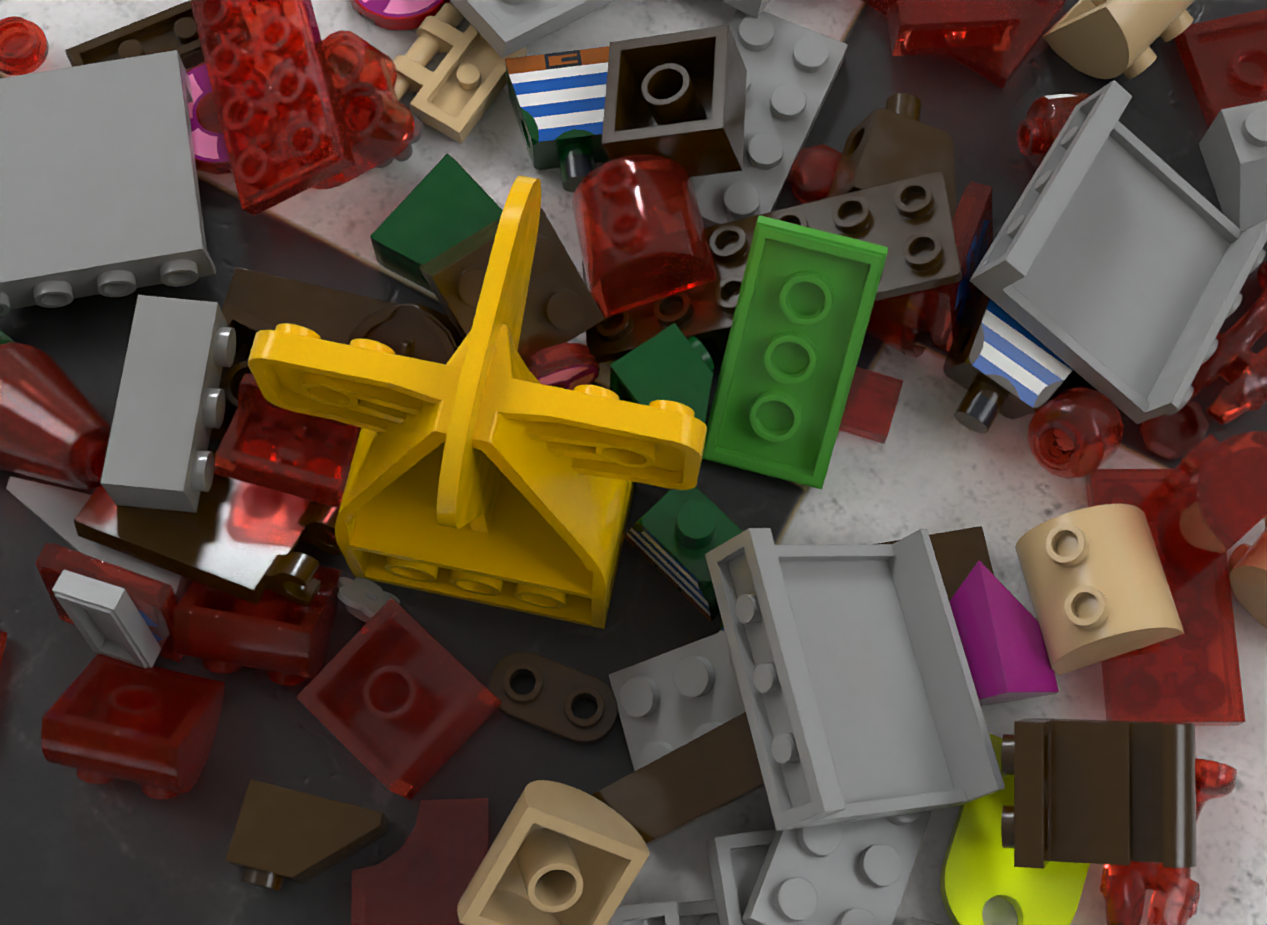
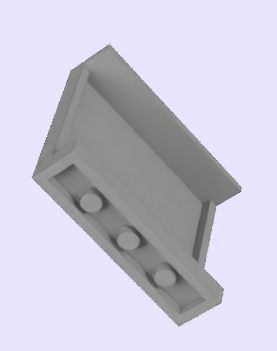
[0,50,216,317]
[969,80,1267,424]
[705,528,1006,831]

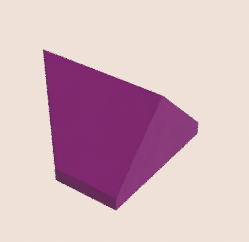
[949,560,1059,706]

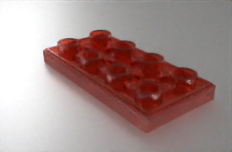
[190,0,356,216]
[1085,469,1245,726]

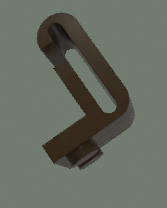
[1001,718,1197,869]

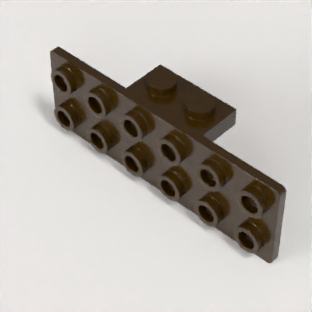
[582,172,962,364]

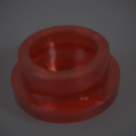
[0,16,49,76]

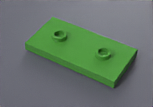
[702,215,888,489]

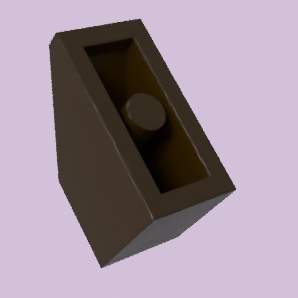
[225,779,390,892]

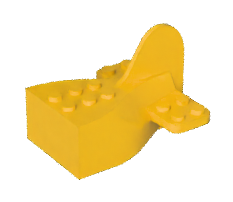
[248,175,707,629]

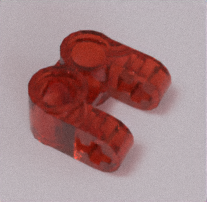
[273,30,415,189]

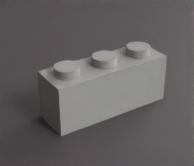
[101,295,236,513]

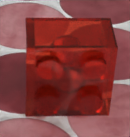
[296,598,502,800]

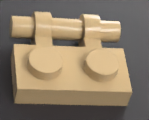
[377,3,527,144]

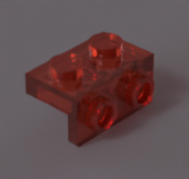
[214,373,362,508]

